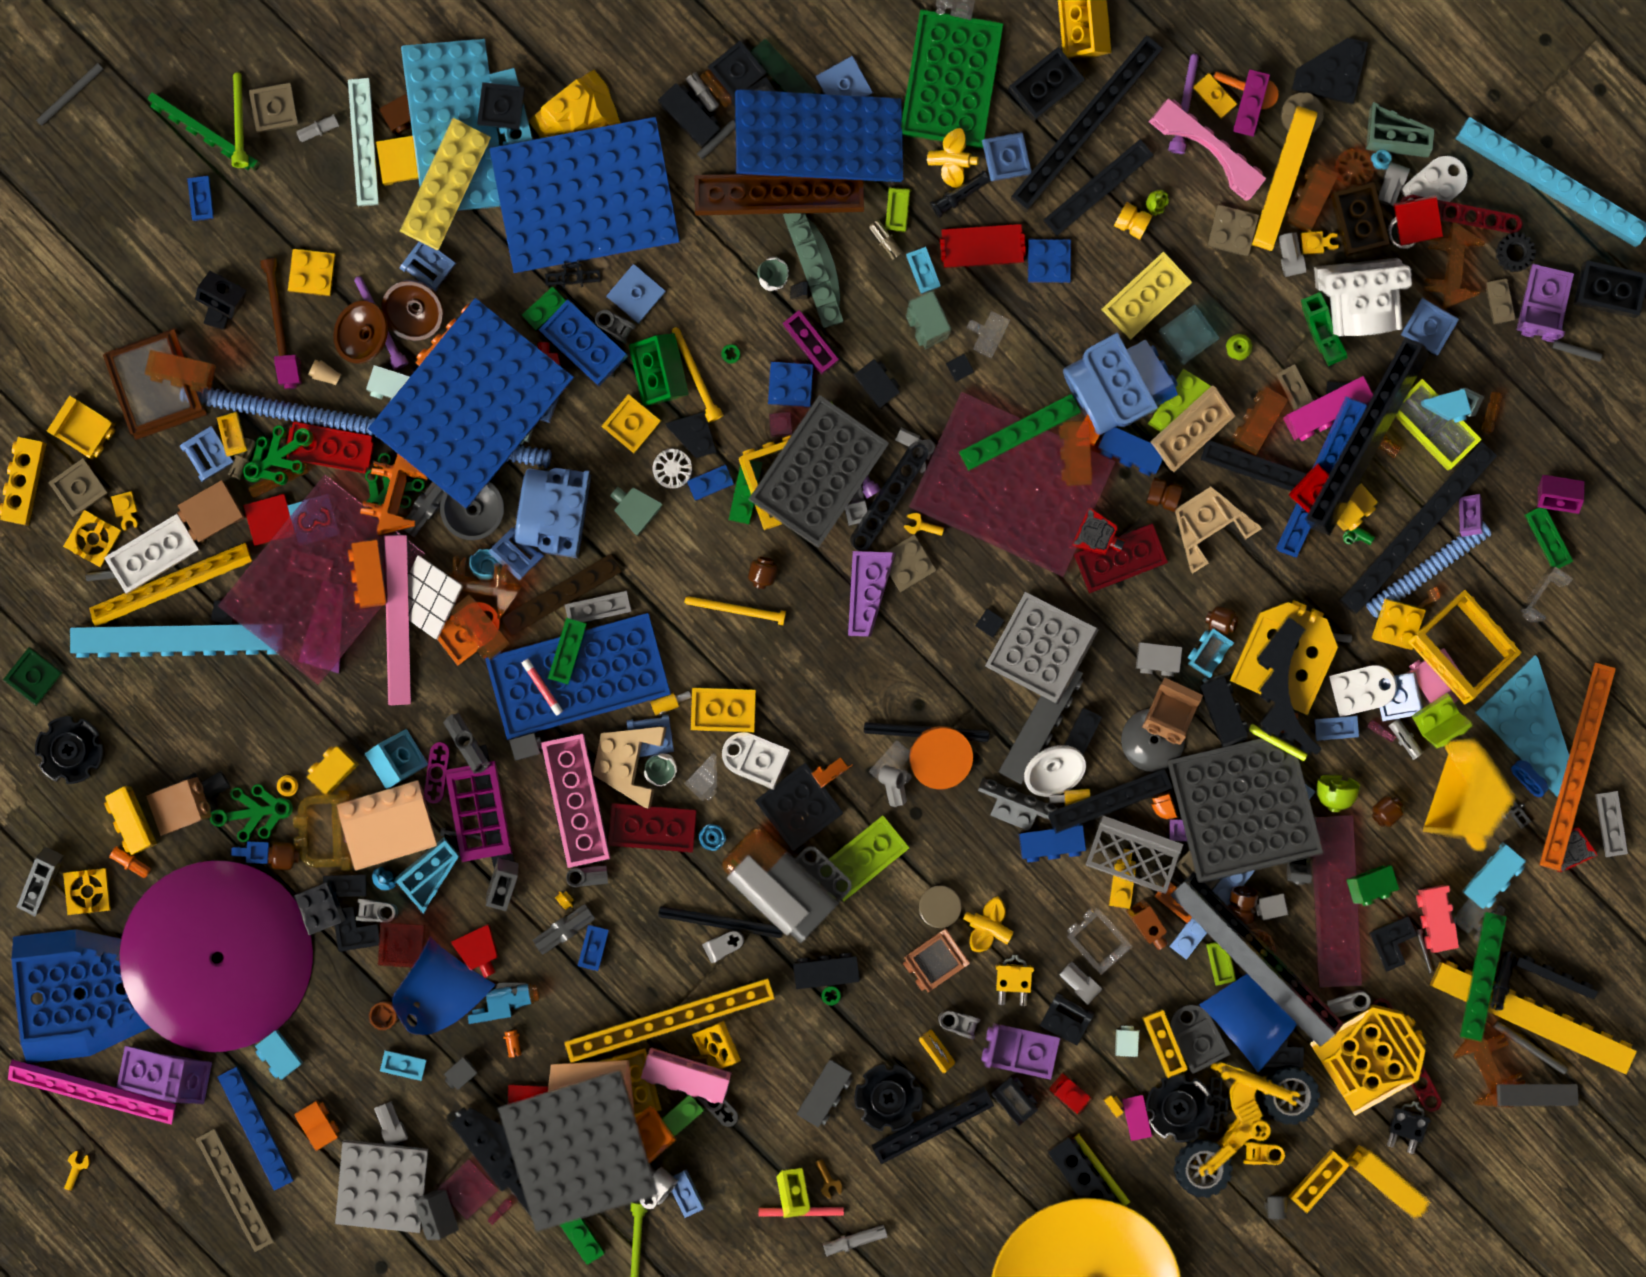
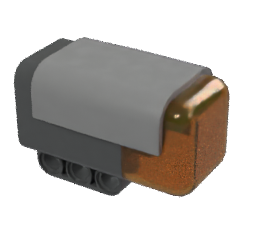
[722,827,852,943]

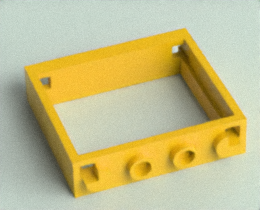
[739,435,792,530]
[1408,590,1522,705]
[1346,1145,1429,1219]

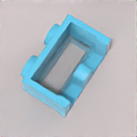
[1187,629,1234,678]

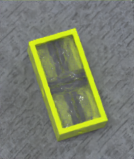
[1395,379,1482,471]

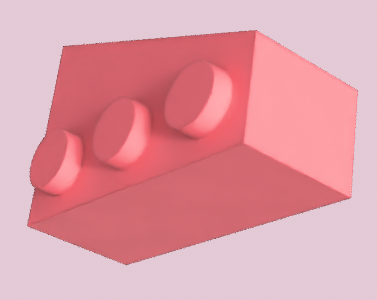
[1416,885,1459,953]

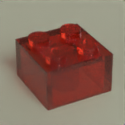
[378,922,426,968]

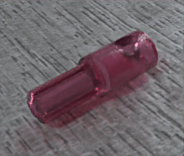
[1367,720,1395,742]
[488,1198,513,1225]

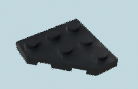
[1291,38,1368,105]

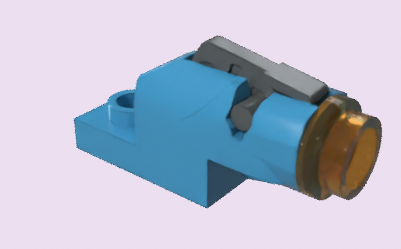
[468,983,539,1024]

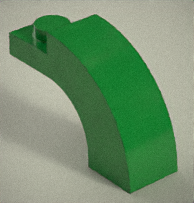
[1301,292,1348,366]

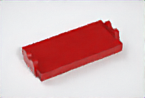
[940,224,1026,268]
[286,422,374,474]

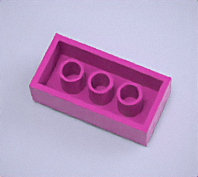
[1283,376,1373,442]

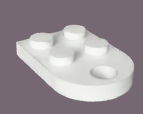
[1400,156,1467,202]
[1329,665,1397,717]
[722,732,791,790]

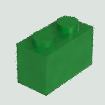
[1346,865,1399,906]

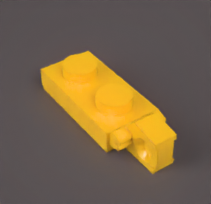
[1109,849,1136,909]

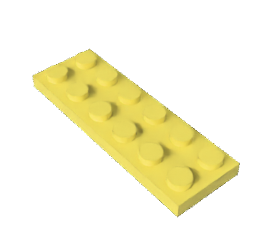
[400,118,491,250]

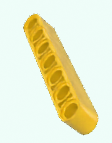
[1252,106,1318,251]

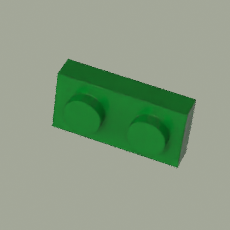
[522,286,566,331]

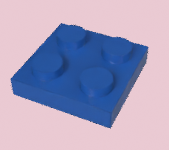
[1028,240,1071,283]
[768,362,813,407]

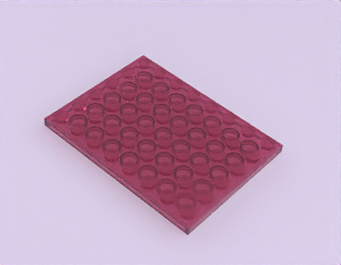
[909,392,1115,577]
[218,474,425,686]

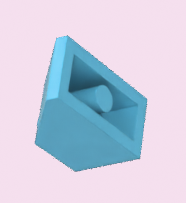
[1421,389,1471,423]

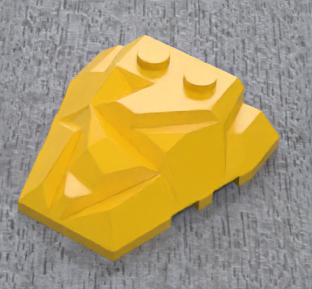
[528,70,620,138]

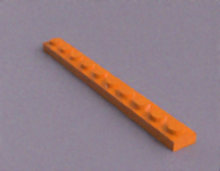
[1539,663,1616,871]

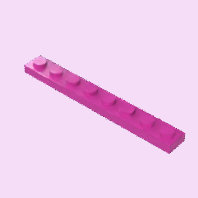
[8,1060,176,1125]

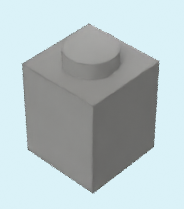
[1254,893,1288,920]

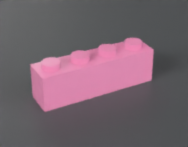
[641,1048,732,1103]

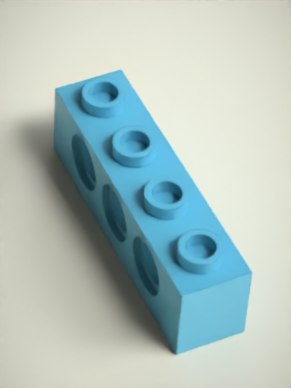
[487,68,533,145]

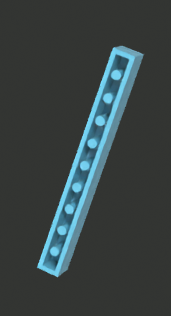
[1455,117,1646,247]
[70,624,285,658]

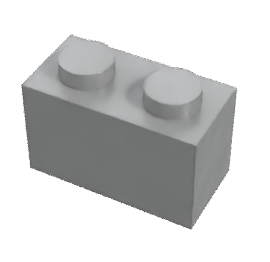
[1136,643,1182,677]

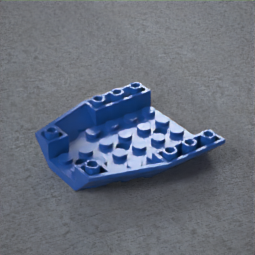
[11,929,151,1063]

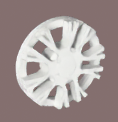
[653,449,692,489]

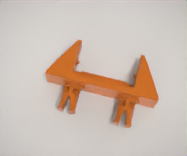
[360,454,428,535]

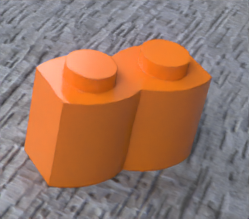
[294,1100,340,1151]

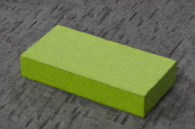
[885,188,910,232]
[1206,942,1236,986]

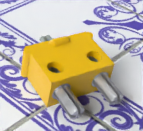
[995,955,1034,1006]

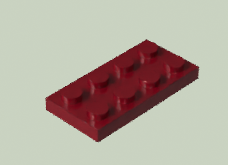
[1073,523,1168,594]
[608,803,696,853]

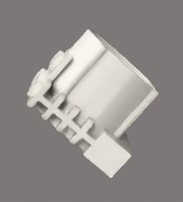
[1314,258,1411,336]

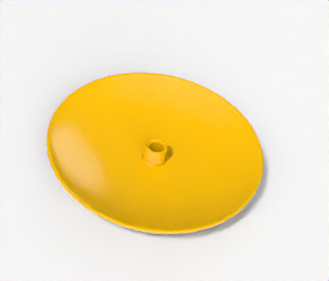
[992,1198,1180,1277]

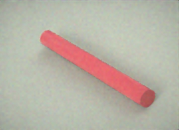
[759,1207,844,1216]

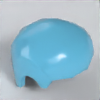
[469,549,502,580]

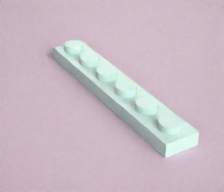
[348,78,379,206]

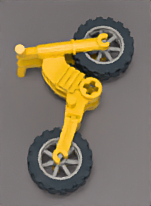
[1174,1062,1320,1198]

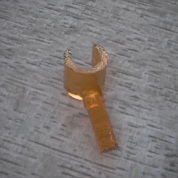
[1416,588,1440,608]

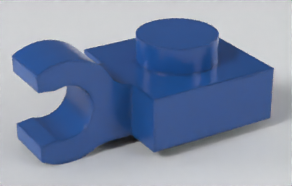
[231,842,269,864]

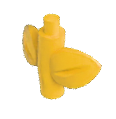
[927,128,979,188]
[963,896,1014,952]

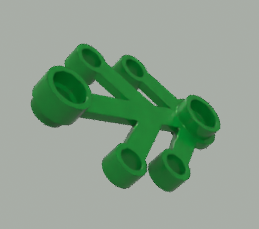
[243,425,313,485]
[365,453,425,517]
[210,784,293,842]

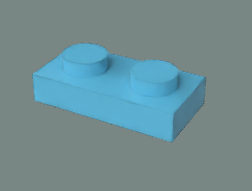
[906,247,941,294]
[380,1050,427,1081]

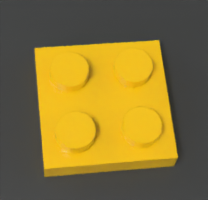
[288,249,336,296]
[601,394,661,454]
[1372,598,1426,650]

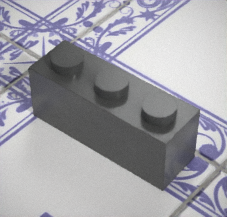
[797,1059,853,1127]

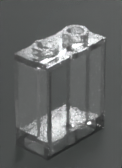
[1066,908,1133,975]

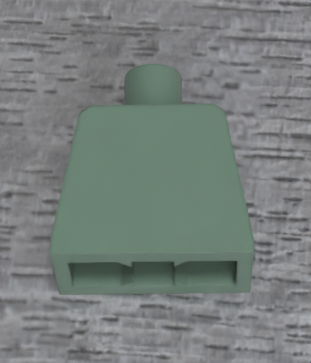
[610,487,663,537]

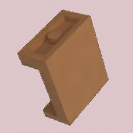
[177,480,245,543]
[1142,678,1203,745]
[146,777,212,836]

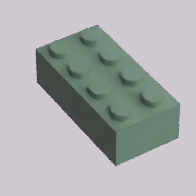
[906,291,951,349]

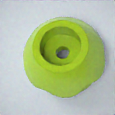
[1146,190,1169,215]
[1226,334,1252,360]

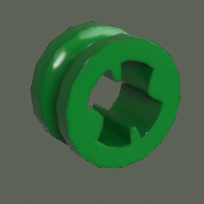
[721,344,741,364]
[822,986,841,1005]

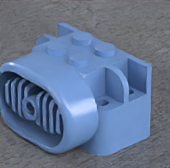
[1063,333,1158,435]
[515,468,591,559]

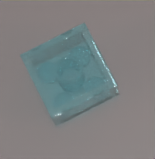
[1159,305,1220,365]

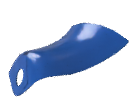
[392,937,495,1035]
[1199,974,1297,1072]

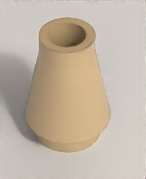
[308,359,341,385]

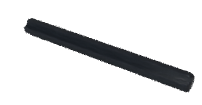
[864,722,990,742]
[658,906,783,938]

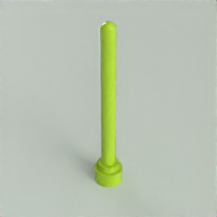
[231,72,249,168]
[630,1202,647,1277]

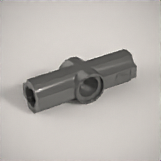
[403,482,445,538]
[443,713,490,774]
[533,904,595,955]

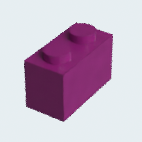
[1537,475,1584,514]

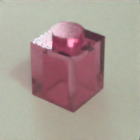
[769,412,792,437]

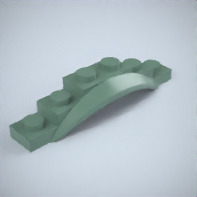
[783,213,843,329]

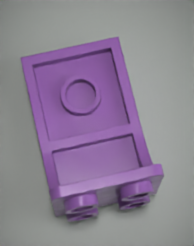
[1517,264,1574,342]
[981,1023,1060,1080]

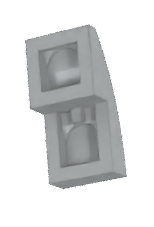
[845,486,869,525]

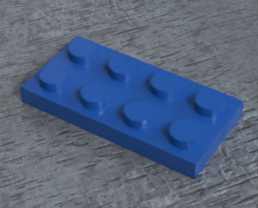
[539,299,628,386]

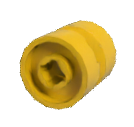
[1114,202,1153,240]

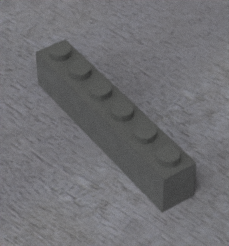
[998,670,1084,784]

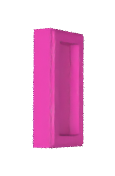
[1122,1095,1152,1141]

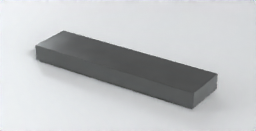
[1497,1084,1578,1106]

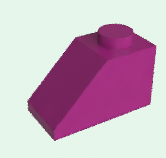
[274,355,302,389]

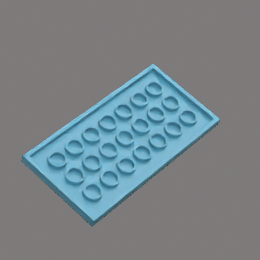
[401,39,501,211]

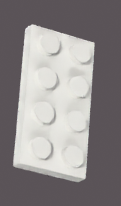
[104,514,200,594]

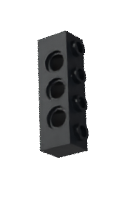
[1047,1136,1118,1203]

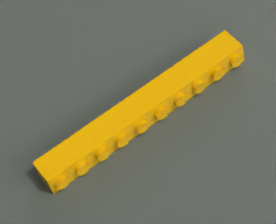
[1430,961,1637,1074]
[564,978,775,1063]

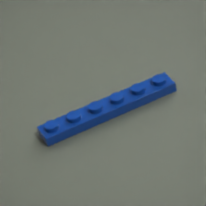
[217,1067,294,1191]

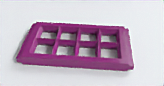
[445,761,512,862]

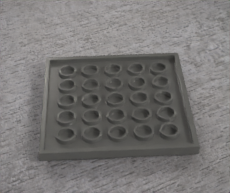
[1167,733,1323,884]
[498,1070,659,1232]

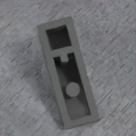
[17,846,64,916]

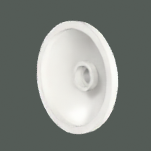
[1024,746,1086,797]

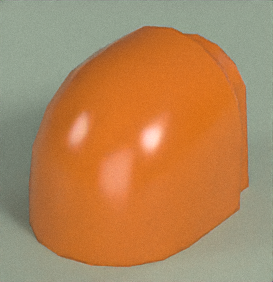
[1151,791,1178,819]

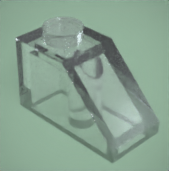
[684,753,718,801]

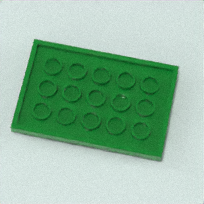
[901,10,1003,148]

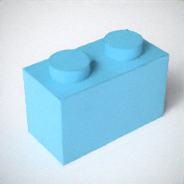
[255,1029,303,1080]

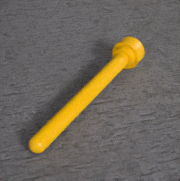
[672,327,724,423]

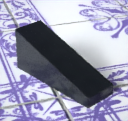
[790,282,807,300]

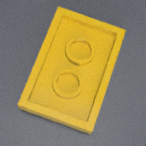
[691,688,756,732]

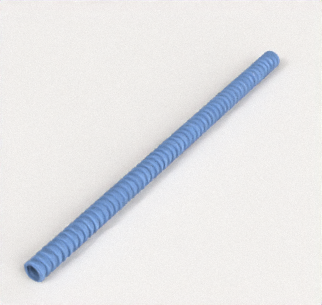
[180,385,552,468]

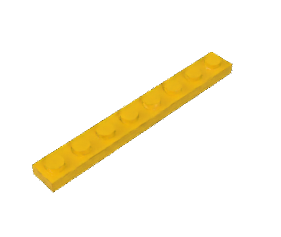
[89,543,252,627]

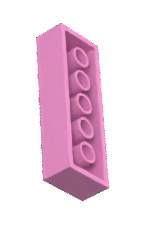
[541,734,611,868]

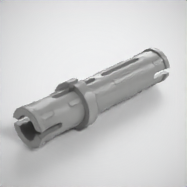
[823,1224,888,1256]

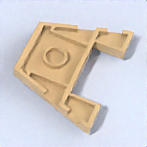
[1175,487,1262,574]
[593,727,667,808]

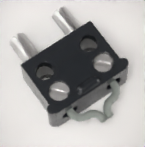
[1387,1101,1431,1154]

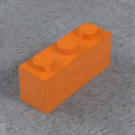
[348,540,386,608]

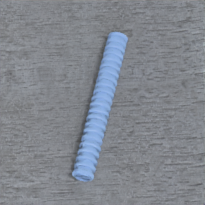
[1366,521,1491,618]

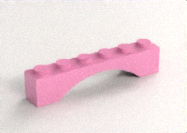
[1149,98,1266,201]

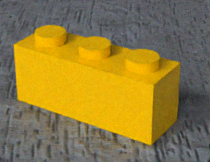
[1142,1009,1188,1077]
[1288,1149,1350,1213]

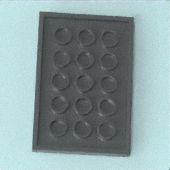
[748,395,889,548]

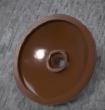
[381,280,444,341]
[333,301,388,364]

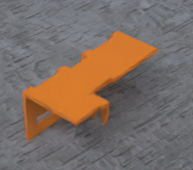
[811,757,853,788]

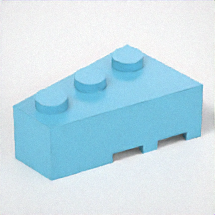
[395,837,459,913]
[1462,842,1526,909]

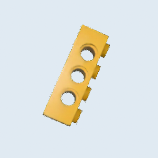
[0,437,46,526]

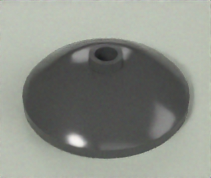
[440,482,504,540]
[1121,709,1185,772]

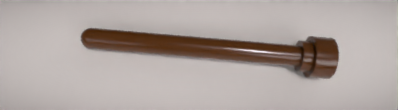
[260,258,287,356]

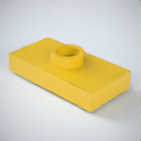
[1193,73,1237,119]
[217,412,247,457]

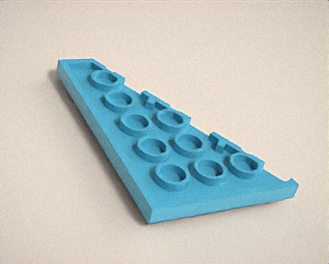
[1475,655,1569,798]

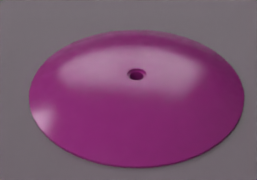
[120,861,313,1052]

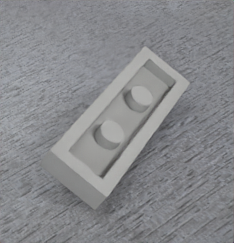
[565,591,631,623]
[1595,791,1628,857]

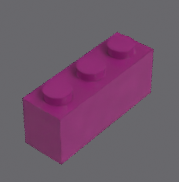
[1233,69,1270,137]
[783,310,839,375]

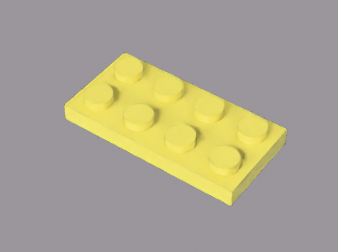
[1101,252,1192,340]

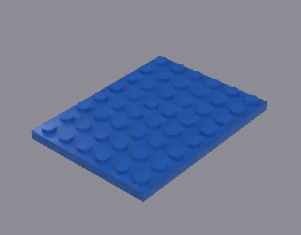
[489,117,679,273]
[368,298,574,509]

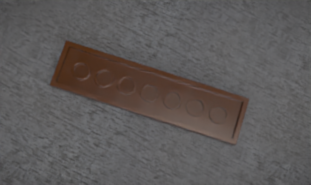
[694,174,864,216]

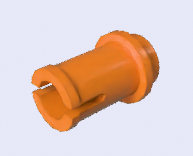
[503,1029,522,1057]

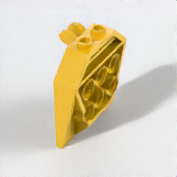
[1229,600,1338,715]
[1310,1005,1427,1116]

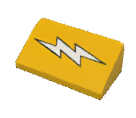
[919,1029,955,1073]

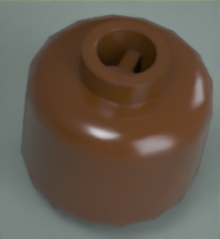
[748,556,778,589]
[1206,606,1239,636]
[1371,796,1403,827]
[268,842,299,870]

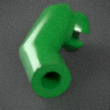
[1343,527,1375,545]

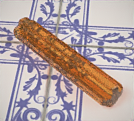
[249,462,309,497]

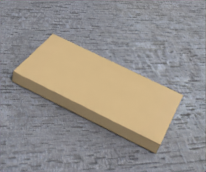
[1151,385,1235,472]

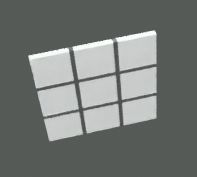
[408,555,463,639]

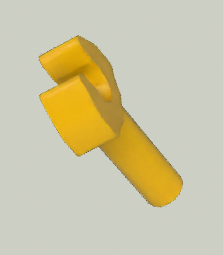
[904,513,944,536]
[64,1150,90,1191]

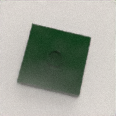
[3,647,63,706]

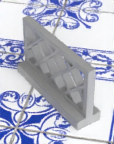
[1086,816,1183,894]

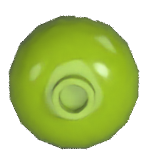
[1317,775,1360,812]

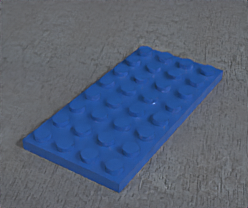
[735,89,903,182]
[485,613,671,740]

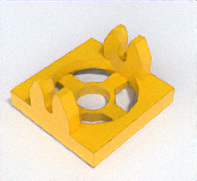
[63,510,122,567]
[63,868,111,915]
[692,1021,741,1069]

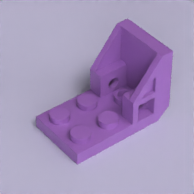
[117,1046,212,1104]

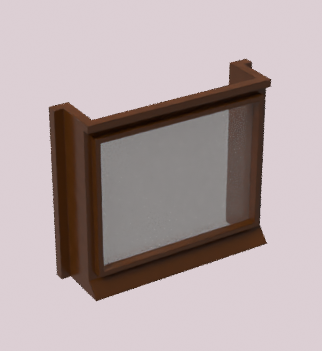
[103,328,207,440]

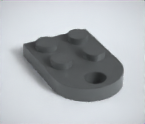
[1170,1005,1230,1074]

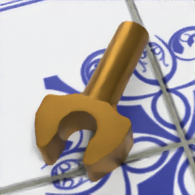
[815,1159,842,1199]

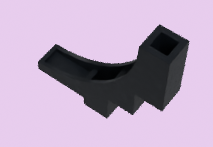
[1257,616,1322,755]

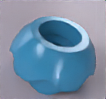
[699,824,726,851]
[372,867,396,891]

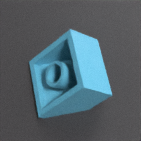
[365,729,428,790]

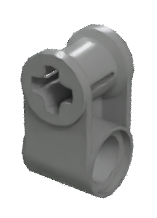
[356,899,398,922]
[702,930,744,964]
[938,1010,981,1040]
[640,1167,678,1209]

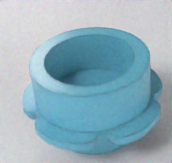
[1371,150,1391,170]

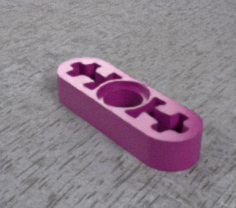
[424,742,450,803]

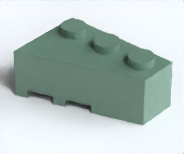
[1366,102,1434,157]

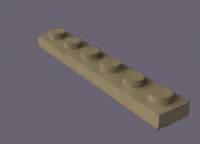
[196,1128,275,1252]

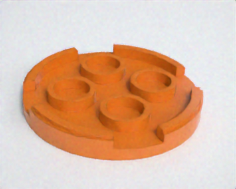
[909,726,973,789]

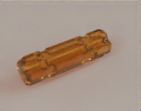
[701,70,732,107]
[1482,392,1503,433]

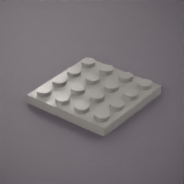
[985,592,1098,704]
[335,1140,428,1233]

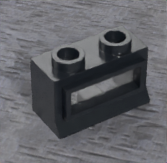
[991,1076,1038,1126]

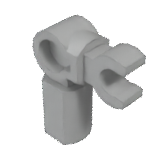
[895,427,935,473]

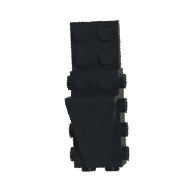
[450,1107,532,1218]

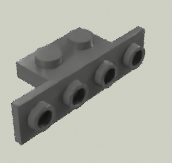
[978,777,1060,831]

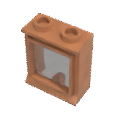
[903,928,970,993]

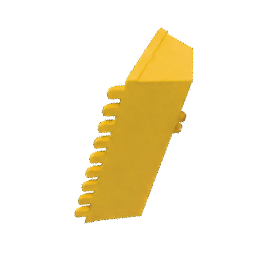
[1423,740,1514,851]

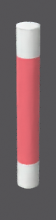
[521,659,563,716]

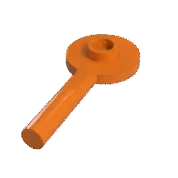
[1214,71,1278,109]

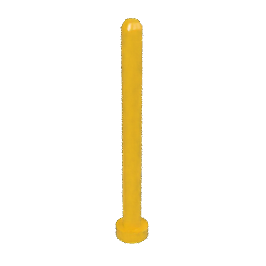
[685,596,786,625]

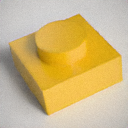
[1103,1094,1123,1118]

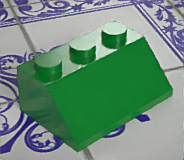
[629,333,689,406]

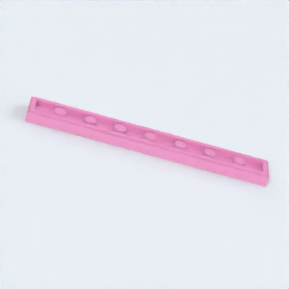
[384,535,411,705]

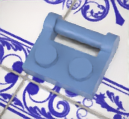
[399,241,456,292]
[180,426,234,482]
[489,527,544,581]
[627,714,674,757]

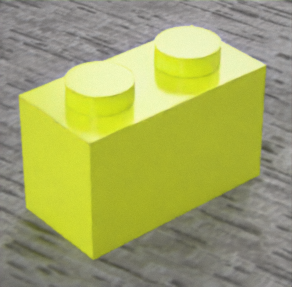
[776,1168,810,1218]

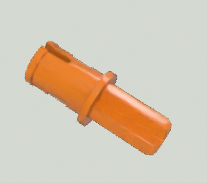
[109,846,151,878]

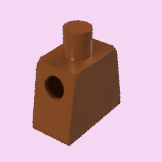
[1126,899,1168,950]

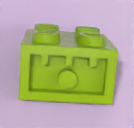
[1411,693,1473,748]

